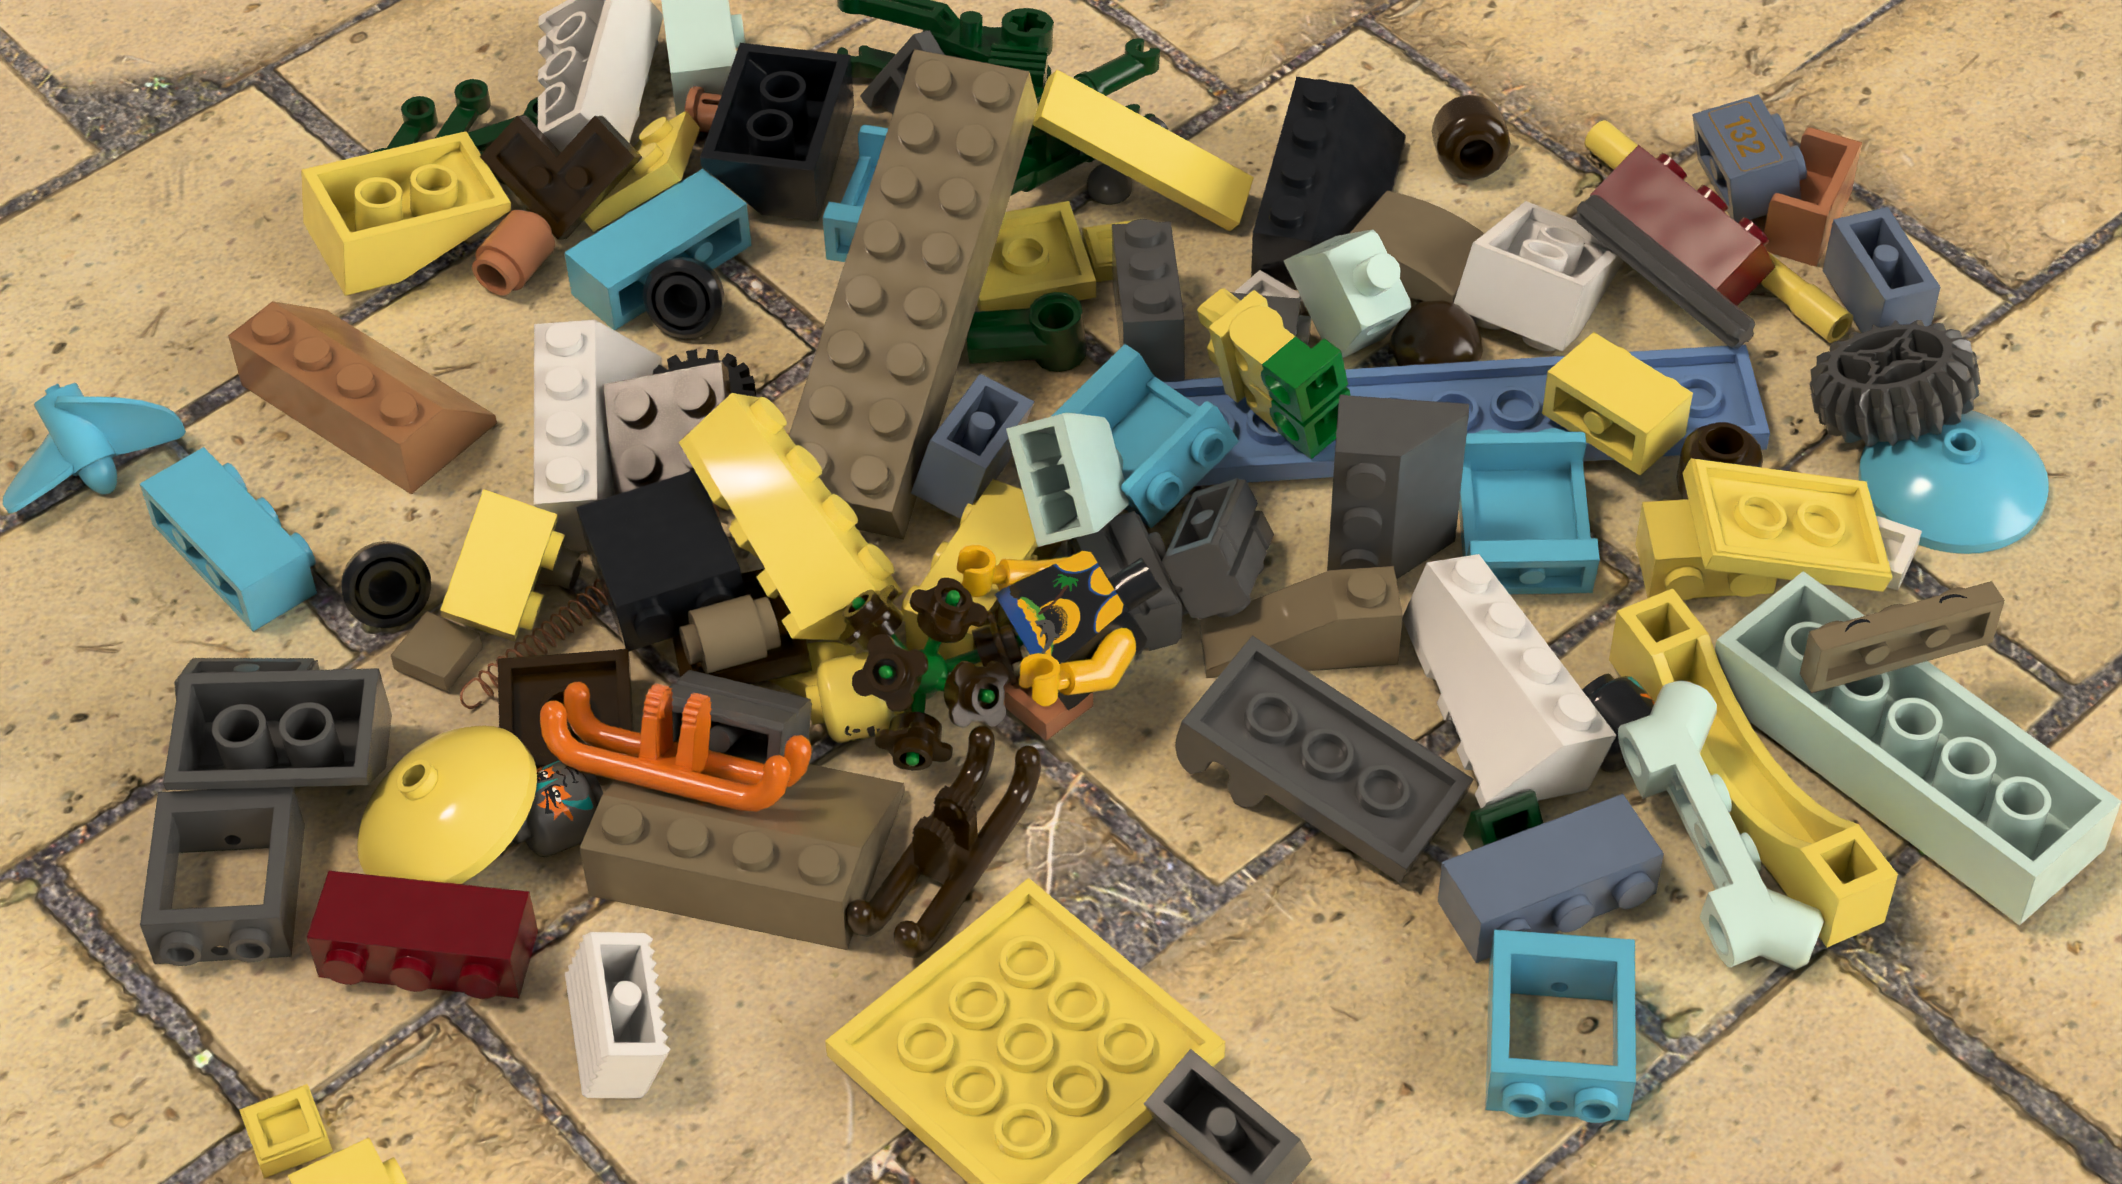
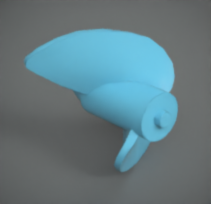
[3,383,186,513]

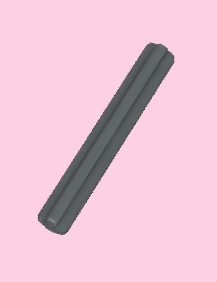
[1576,195,1755,349]

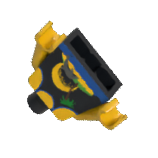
[956,545,1162,711]

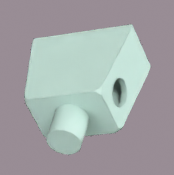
[1284,229,1411,358]
[1006,412,1129,547]

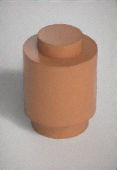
[472,210,555,296]

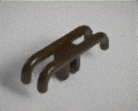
[846,726,1041,958]

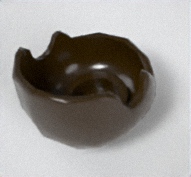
[1388,300,1483,366]

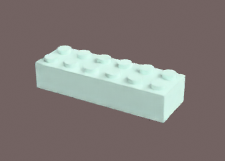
[1715,571,2122,926]

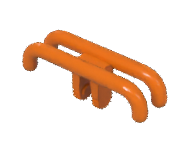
[540,682,812,812]

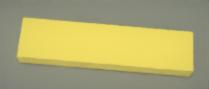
[1033,70,1254,231]

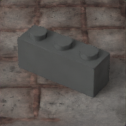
[1112,219,1185,382]

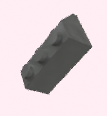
[1327,395,1469,580]
[163,668,392,790]

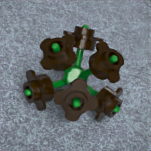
[839,578,1023,771]

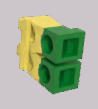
[1197,288,1351,459]

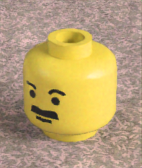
[805,652,904,743]

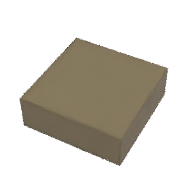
[390,611,483,692]

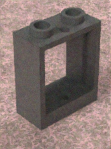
[140,787,305,966]

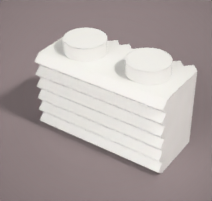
[565,932,670,1098]

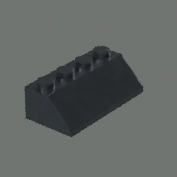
[1251,77,1406,290]

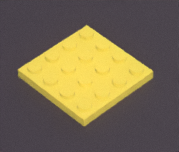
[825,878,1225,1184]

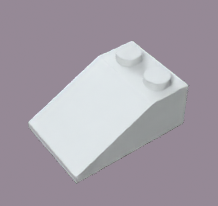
[1453,201,1624,351]

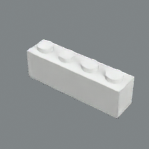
[538,0,663,152]
[534,319,663,551]
[1402,554,1616,808]

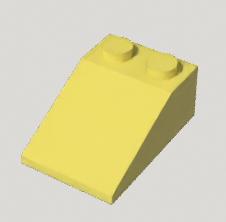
[301,131,511,296]

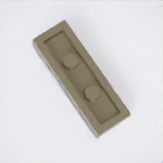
[1800,581,2005,693]

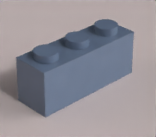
[1437,794,1664,963]

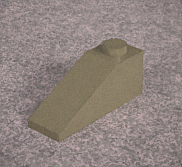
[1200,566,1403,678]

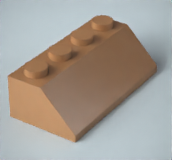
[228,301,497,494]

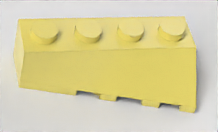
[679,393,903,640]

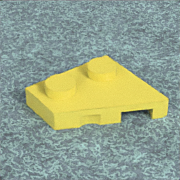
[584,110,700,232]

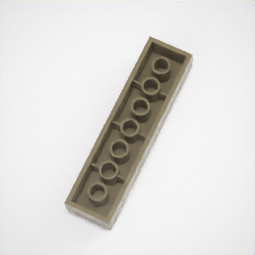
[789,49,1038,540]

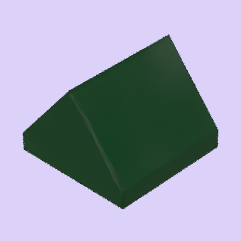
[1463,790,1543,850]

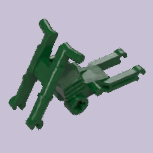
[837,0,1160,196]

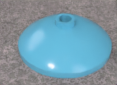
[1858,410,2049,554]

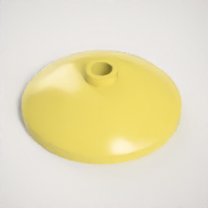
[357,725,537,884]

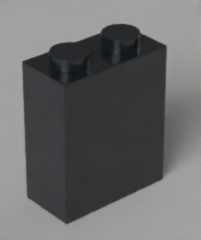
[576,470,746,651]

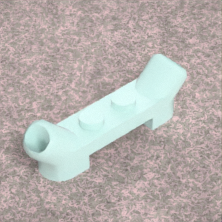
[1618,680,1824,970]

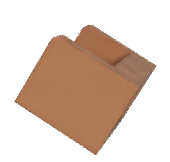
[1764,127,1862,267]

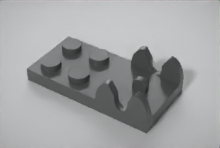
[1175,635,1474,883]

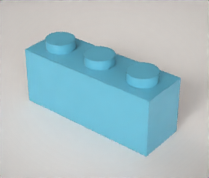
[564,169,752,330]
[140,447,317,632]

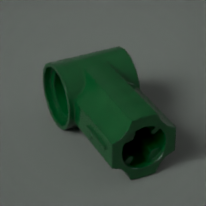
[967,292,1087,372]

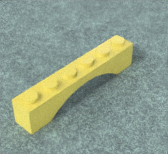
[1609,588,1898,948]

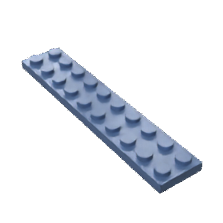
[1164,345,1770,486]

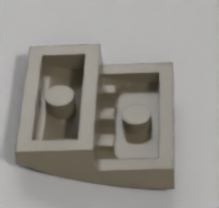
[1350,191,1484,303]

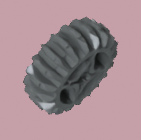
[1809,320,1981,447]

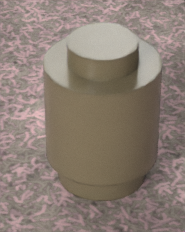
[679,595,781,674]

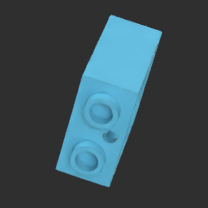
[1485,929,1636,1123]

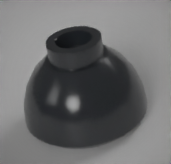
[643,257,725,339]
[341,541,431,628]

